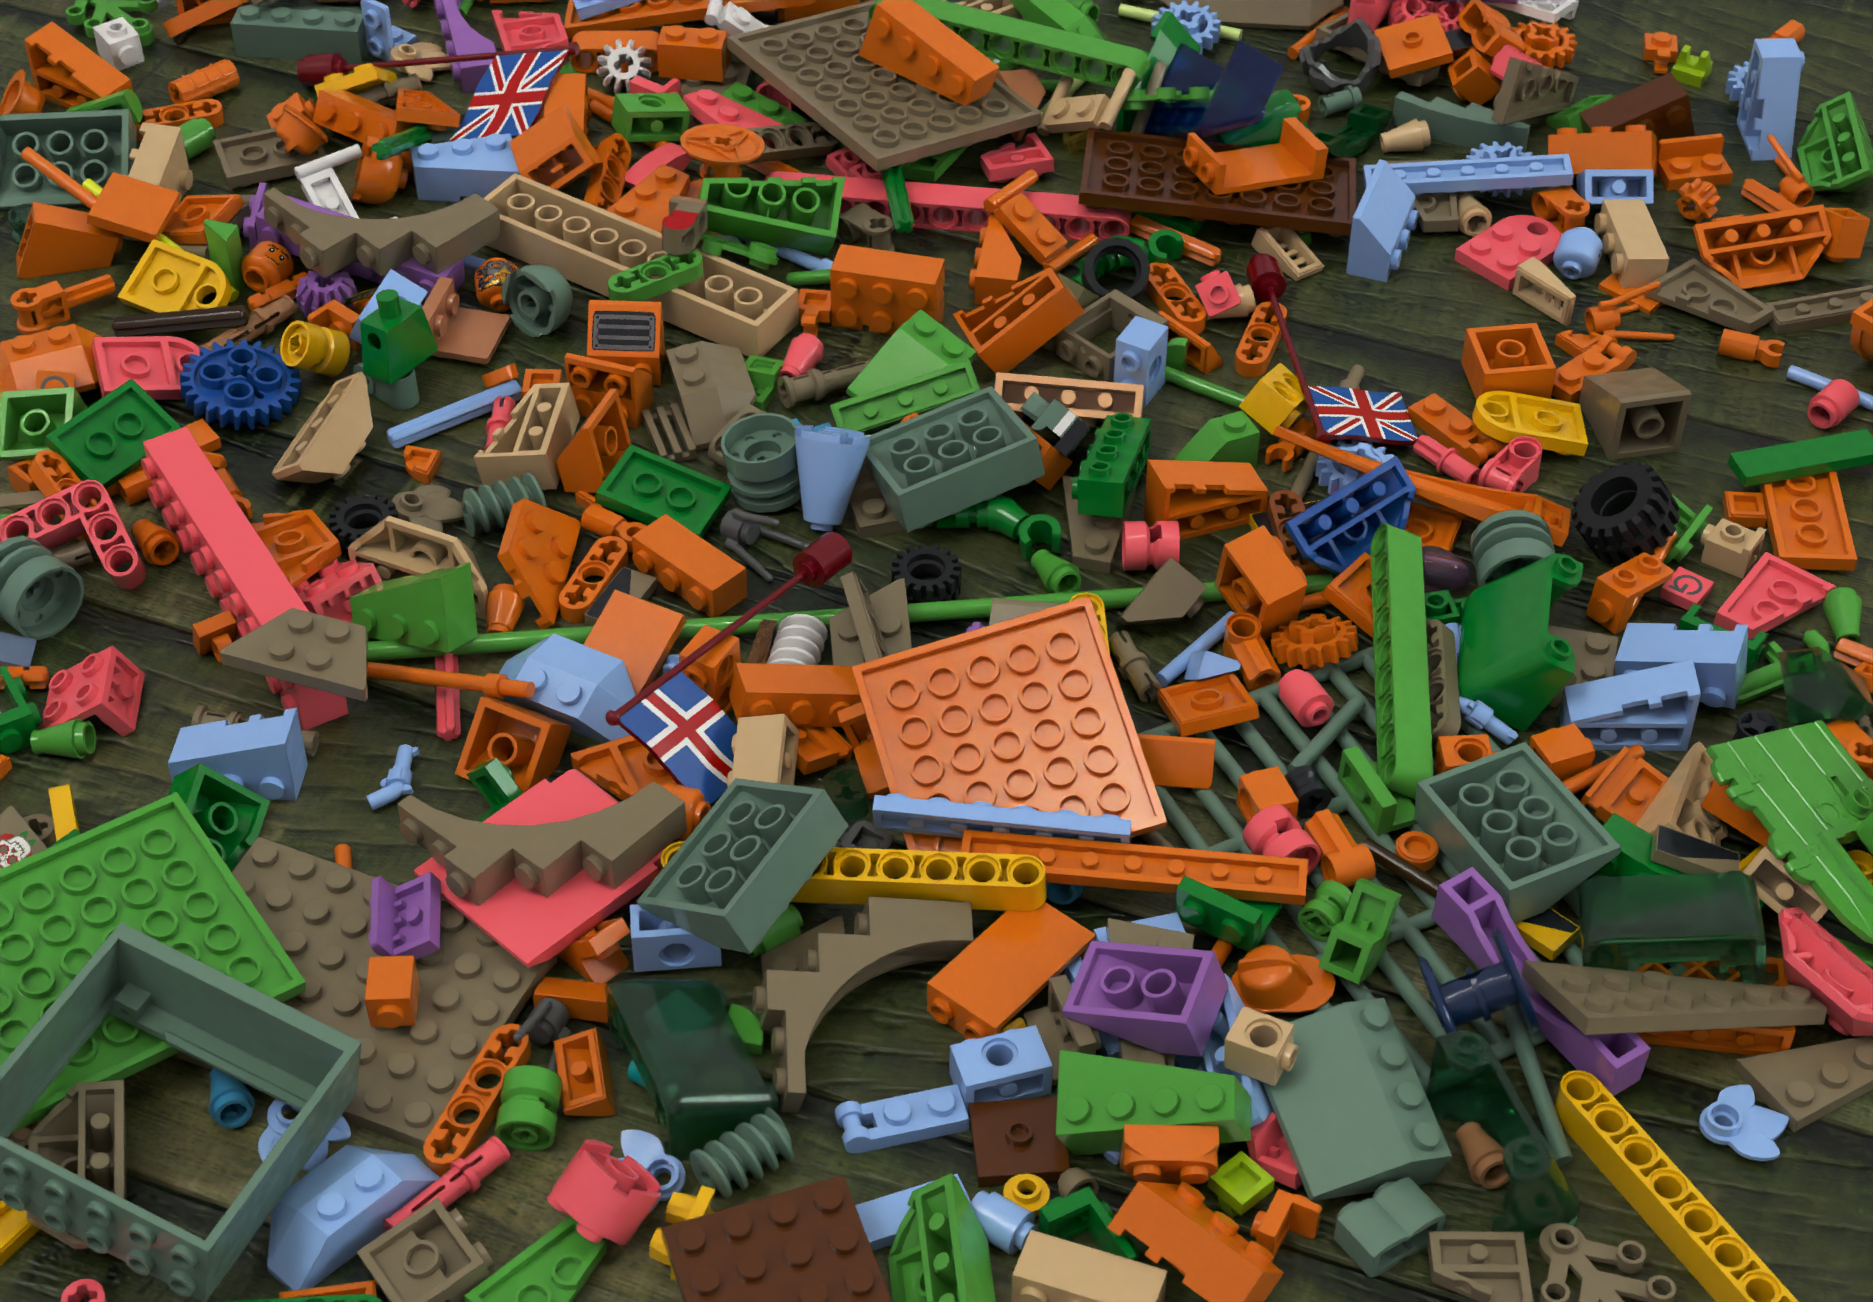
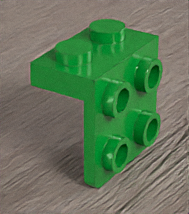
[1176,876,1285,952]

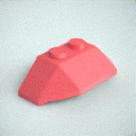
[1778,907,1873,1036]

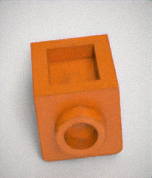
[307,299,362,351]

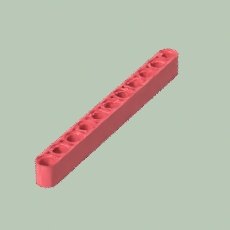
[765,171,1132,242]

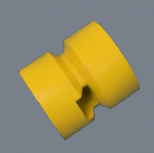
[280,320,350,377]

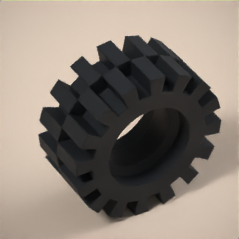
[328,493,399,560]
[891,543,961,604]

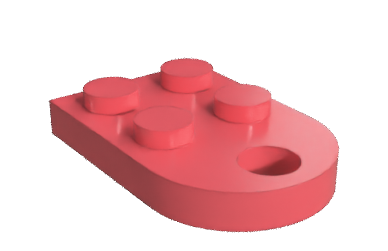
[1454,215,1561,291]
[92,336,200,400]

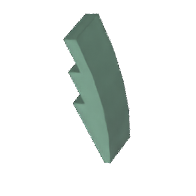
[1391,91,1530,153]

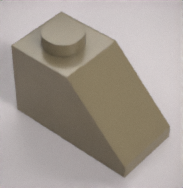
[1116,557,1207,626]

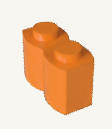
[1458,0,1524,59]

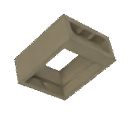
[1056,289,1168,382]

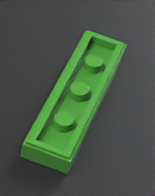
[830,359,980,435]

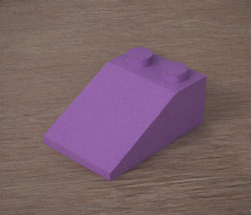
[1062,941,1229,1057]

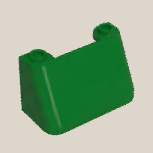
[1457,554,1583,732]

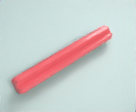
[435,653,461,741]

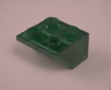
[1778,647,1873,725]

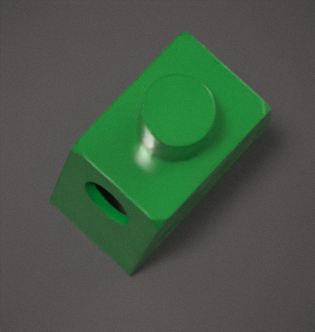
[360,289,438,385]

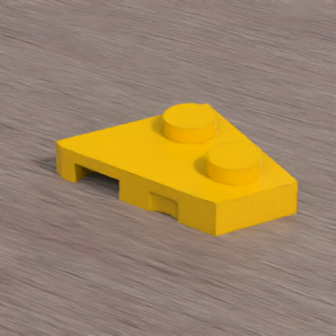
[314,63,397,97]

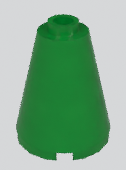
[1216,88,1309,147]

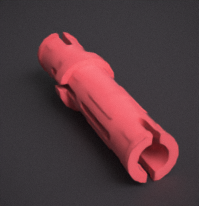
[383,1136,511,1231]

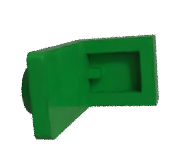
[0,665,42,756]
[466,757,523,822]
[1039,1186,1139,1261]

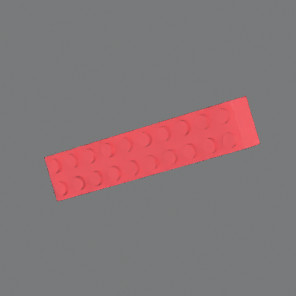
[141,427,349,730]

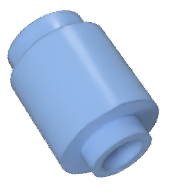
[970,1190,1037,1255]

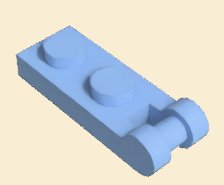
[834,1084,969,1154]

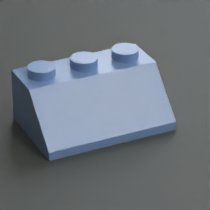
[1346,159,1419,283]

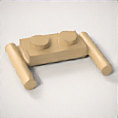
[1036,68,1137,136]

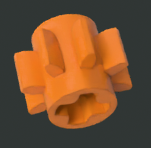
[1675,178,1721,223]

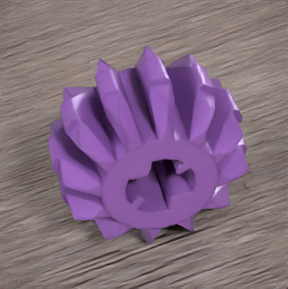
[296,271,357,318]

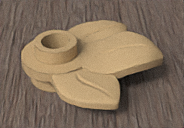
[390,42,451,82]

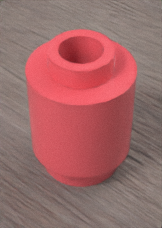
[1807,379,1860,429]
[1278,669,1334,727]

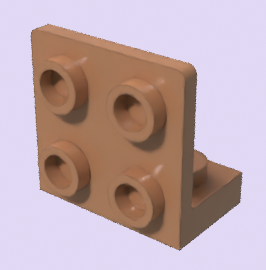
[422,276,510,364]

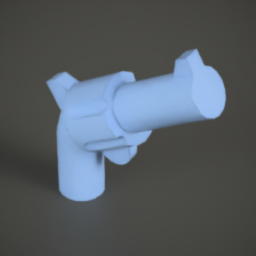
[1459,696,1518,746]
[366,744,420,811]

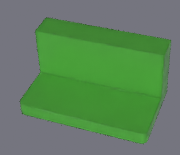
[1337,746,1417,836]

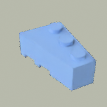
[1615,623,1748,709]
[168,708,308,801]

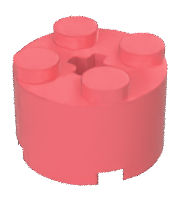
[547,1139,661,1246]

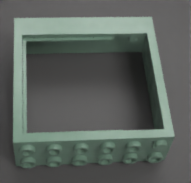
[0,923,362,1302]

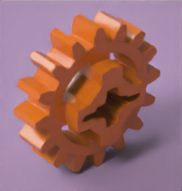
[1511,19,1577,68]
[1271,614,1358,670]

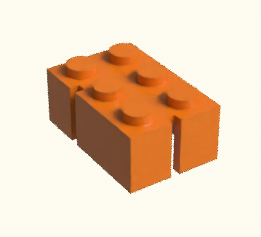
[830,244,945,335]

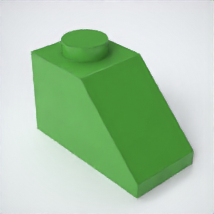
[1174,410,1260,467]

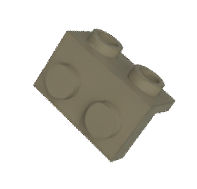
[1024,974,1101,1085]

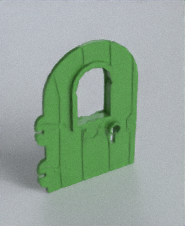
[1706,720,1873,945]

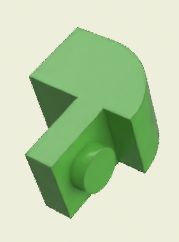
[1319,878,1402,984]

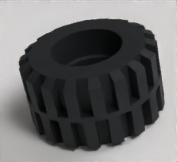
[1571,461,1680,565]

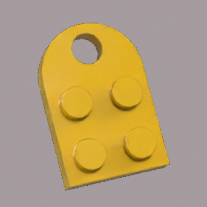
[117,239,231,314]
[1472,391,1588,456]

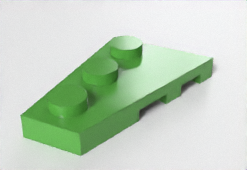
[464,1216,607,1302]

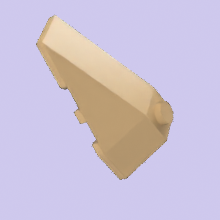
[1636,741,1728,847]

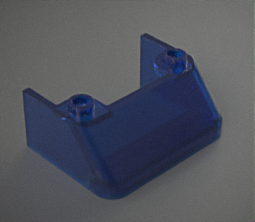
[1144,40,1284,138]

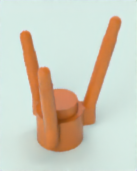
[1744,134,1815,208]
[1584,281,1675,341]

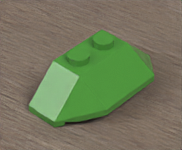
[1797,91,1873,192]
[888,1173,996,1302]

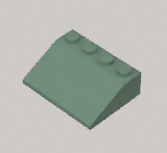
[230,0,368,64]
[0,109,137,210]
[864,386,1045,533]
[1414,742,1621,924]
[637,778,848,953]
[1262,998,1452,1201]

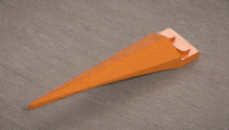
[1273,426,1571,547]

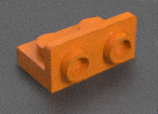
[1657,133,1733,191]

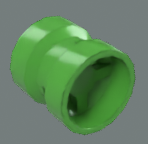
[1298,880,1352,941]

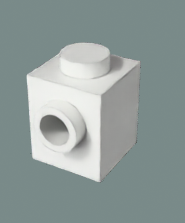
[93,17,145,71]

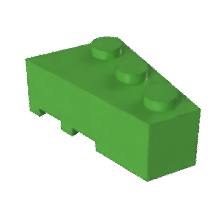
[350,562,478,653]

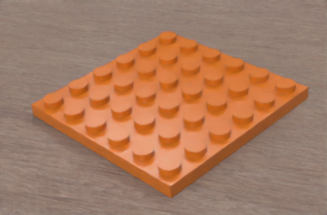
[851,596,1167,883]

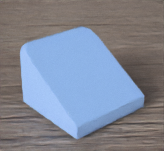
[1184,650,1241,680]

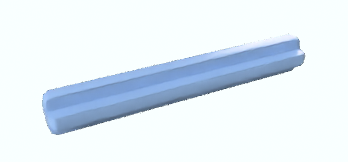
[387,380,522,449]

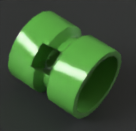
[495,1065,562,1151]

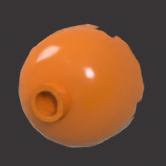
[351,135,409,205]

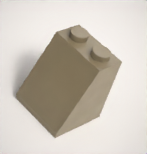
[1579,367,1692,460]

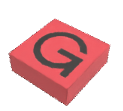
[1660,566,1714,610]

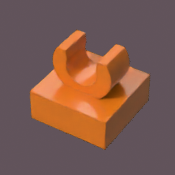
[192,610,236,664]

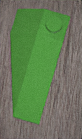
[1010,0,1110,42]

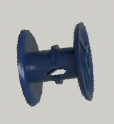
[1417,926,1540,1062]

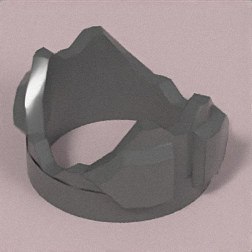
[1299,18,1382,95]

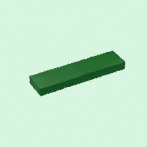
[1728,429,1873,487]

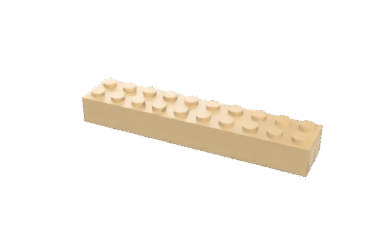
[483,173,799,357]

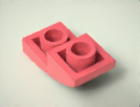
[622,143,693,189]
[825,147,883,179]

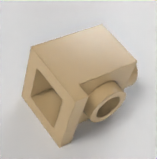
[1700,518,1766,579]

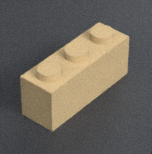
[1594,199,1670,288]
[1011,1230,1167,1302]

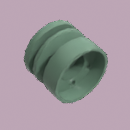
[721,413,801,513]
[1470,510,1555,587]
[0,536,85,640]

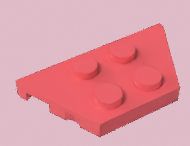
[492,10,569,51]

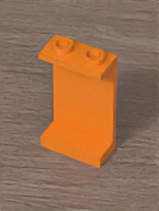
[1183,117,1329,196]
[927,902,1096,1040]

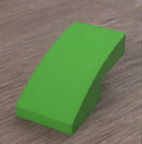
[745,355,784,412]

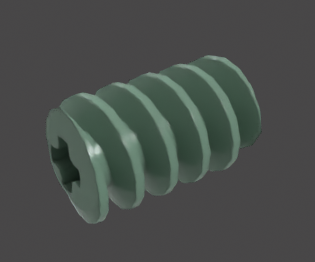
[462,472,546,537]
[689,1107,794,1199]

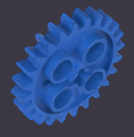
[180,339,301,430]

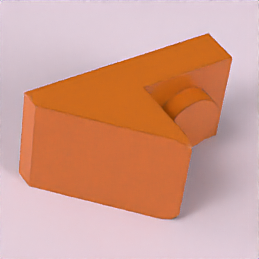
[558,917,631,983]

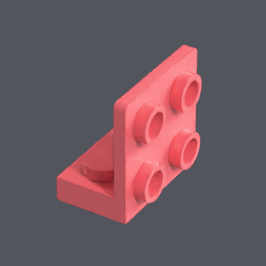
[294,559,383,623]
[41,645,145,737]

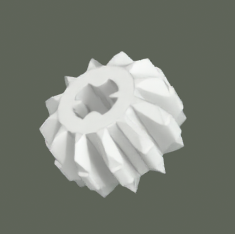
[597,39,652,94]

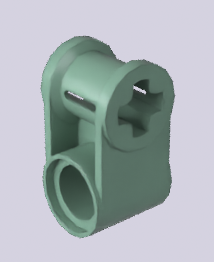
[353,362,420,410]

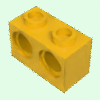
[1238,363,1308,435]

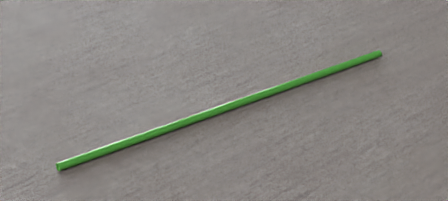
[367,574,1334,662]

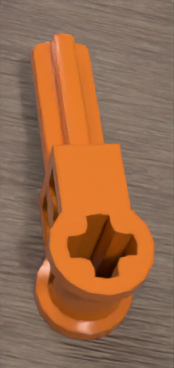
[10,274,116,335]

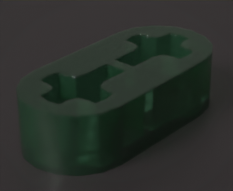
[823,768,869,822]

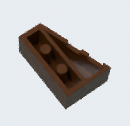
[1579,72,1695,147]

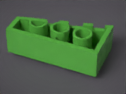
[697,177,845,256]
[1056,1050,1251,1156]

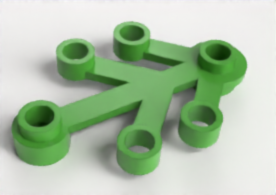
[66,0,158,47]
[1122,87,1249,111]
[701,231,779,269]

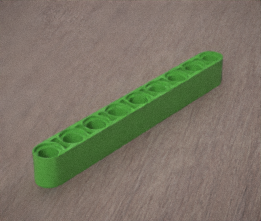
[868,0,1150,89]
[1370,523,1433,800]

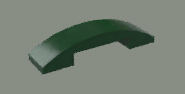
[1312,104,1393,158]

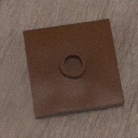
[969,1097,1070,1187]

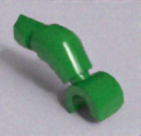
[1071,230,1184,286]
[937,495,1062,561]

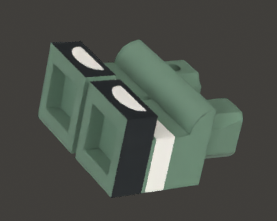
[1020,392,1092,457]

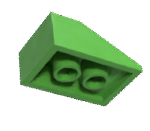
[846,309,977,427]

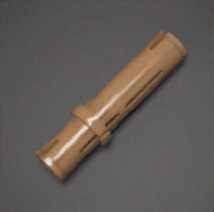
[199,294,298,351]

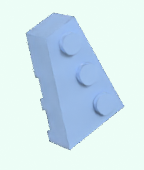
[1737,38,1805,161]
[410,133,521,202]
[1559,659,1701,751]

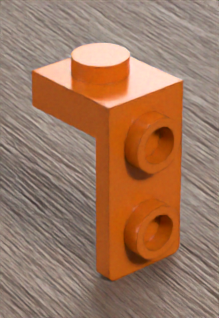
[1586,552,1674,635]
[837,702,889,799]

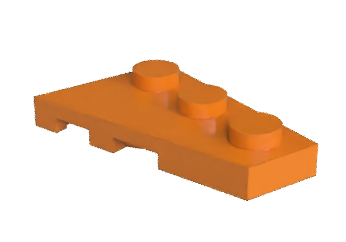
[395,88,461,131]
[606,164,690,233]

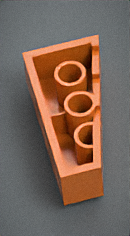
[859,0,1000,106]

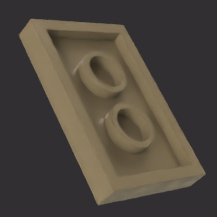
[213,128,326,189]

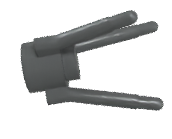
[720,508,810,582]
[484,998,572,1077]

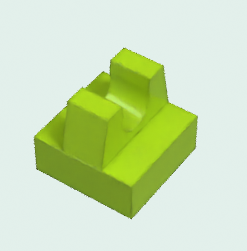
[1671,45,1713,88]
[1208,1151,1275,1218]

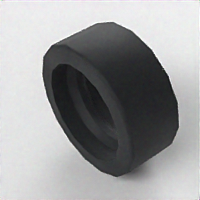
[1081,237,1150,301]

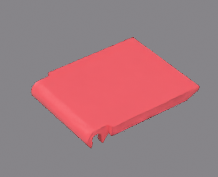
[414,769,672,968]

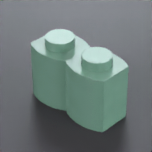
[1333,1177,1446,1278]

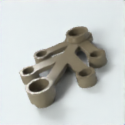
[1538,1223,1676,1302]

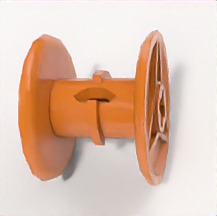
[680,123,765,198]

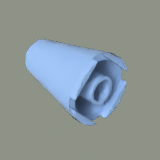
[794,425,871,531]

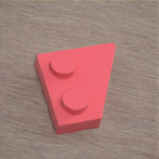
[980,133,1054,183]

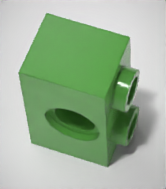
[611,93,691,142]

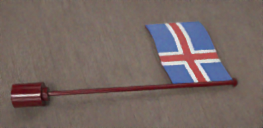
[605,532,852,804]

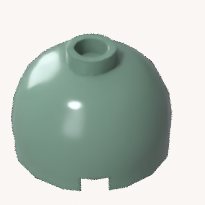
[502,264,573,337]

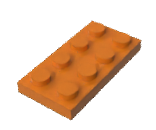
[1759,471,1857,571]

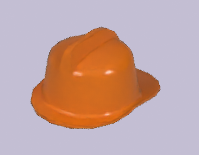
[0,69,45,115]
[275,105,328,156]
[1231,945,1336,1013]

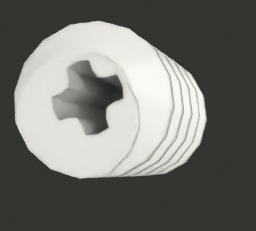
[766,614,828,665]

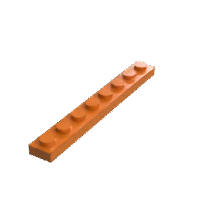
[961,829,1308,905]

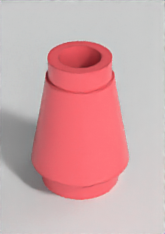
[779,333,824,378]

